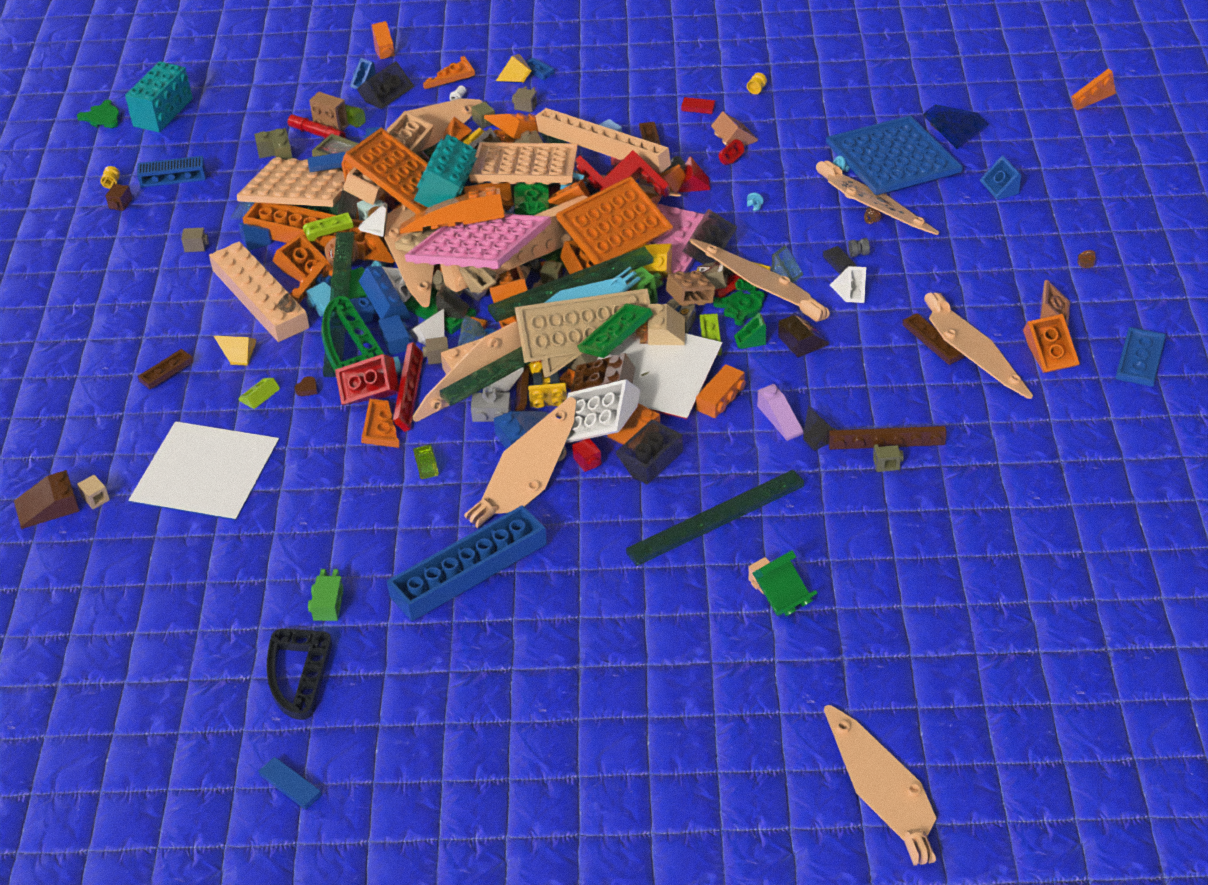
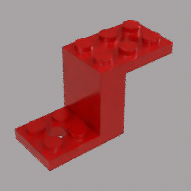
[575,150,670,198]

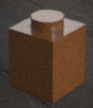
[105,184,132,211]

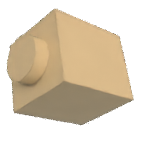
[77,475,110,509]

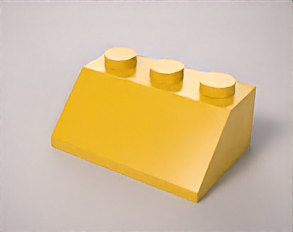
[615,243,672,278]

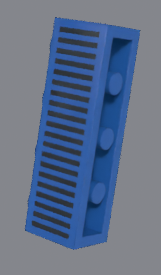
[137,156,206,188]

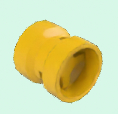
[747,73,767,94]
[100,166,120,189]

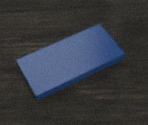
[1115,327,1166,387]

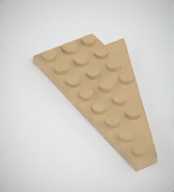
[515,288,650,378]

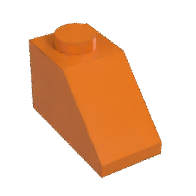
[371,21,395,59]

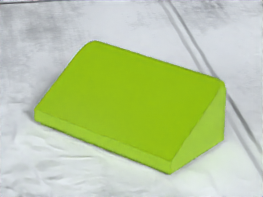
[238,378,280,409]

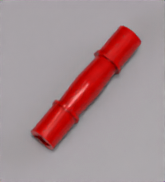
[288,114,346,139]

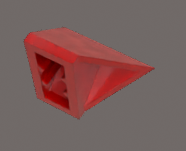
[677,156,710,193]

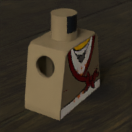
[696,261,729,289]

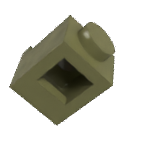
[873,444,903,472]

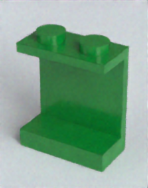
[752,550,818,616]

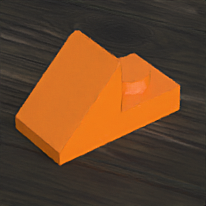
[364,233,395,263]

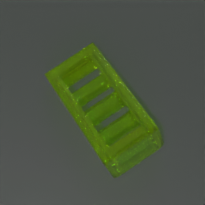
[345,104,366,128]
[413,445,439,479]

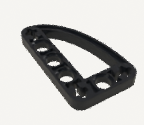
[267,629,332,720]

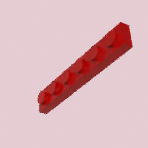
[393,342,423,432]

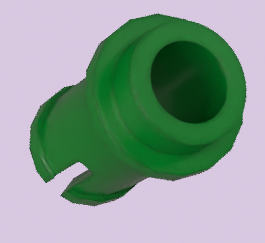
[735,279,758,293]

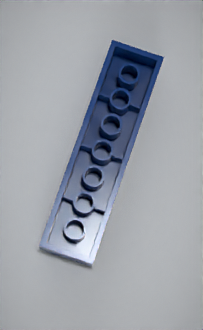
[387,505,547,621]

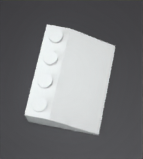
[565,379,640,443]

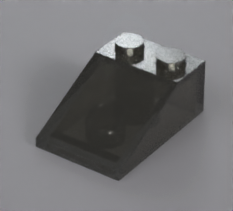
[682,209,737,265]

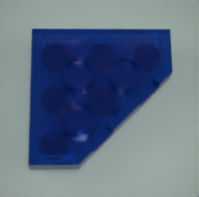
[923,104,989,149]

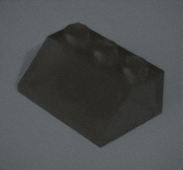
[357,61,415,109]
[616,419,683,484]

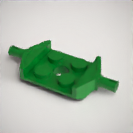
[514,182,549,215]

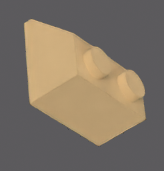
[648,304,685,345]

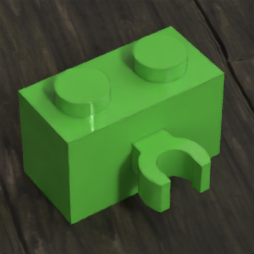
[629,266,663,304]

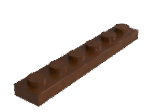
[828,426,946,450]

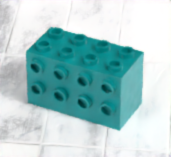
[125,61,193,133]
[414,134,477,208]

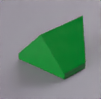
[734,313,766,349]

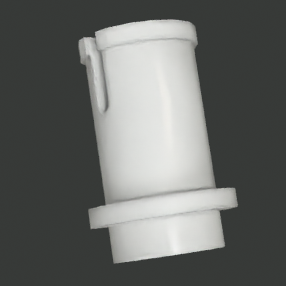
[450,86,467,101]

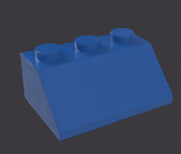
[359,266,412,319]

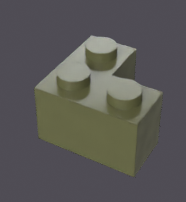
[254,128,292,160]

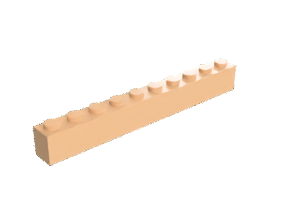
[535,108,671,173]

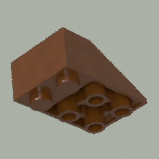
[570,353,636,392]

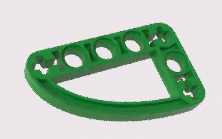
[321,296,384,374]

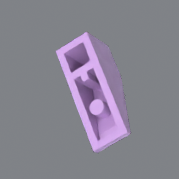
[757,384,803,441]

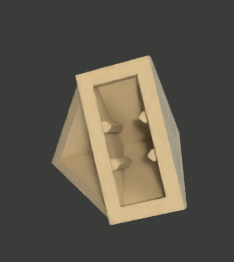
[459,266,499,293]

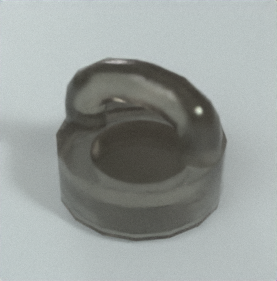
[276,293,296,313]

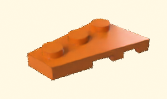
[1071,69,1116,110]
[361,399,399,448]

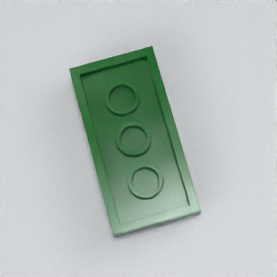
[403,287,476,335]
[577,303,653,358]

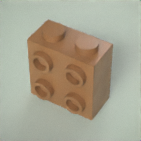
[309,92,349,131]
[666,270,715,306]

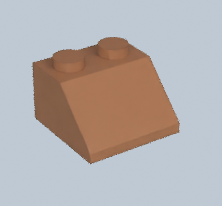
[711,111,758,146]

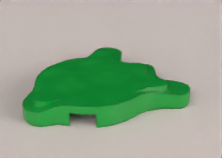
[77,100,120,128]
[713,291,765,326]

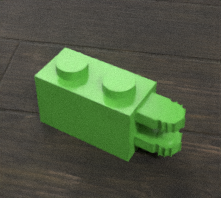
[308,569,344,621]

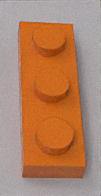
[290,260,326,304]

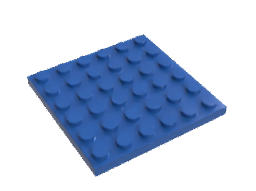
[826,115,963,195]

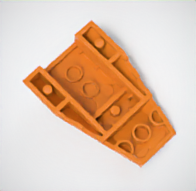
[400,186,505,234]

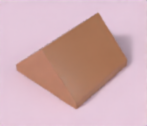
[1040,280,1070,326]

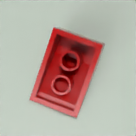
[335,354,399,405]

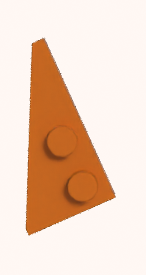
[423,56,475,89]

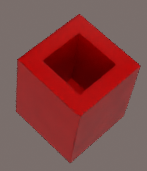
[572,438,602,472]

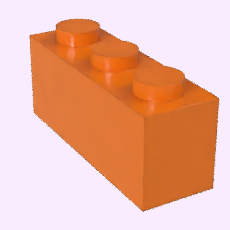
[696,364,746,418]

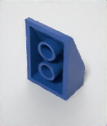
[494,411,548,449]

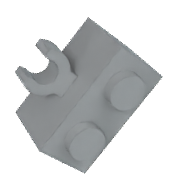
[471,388,511,422]

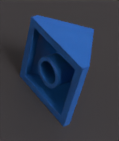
[980,155,1021,200]

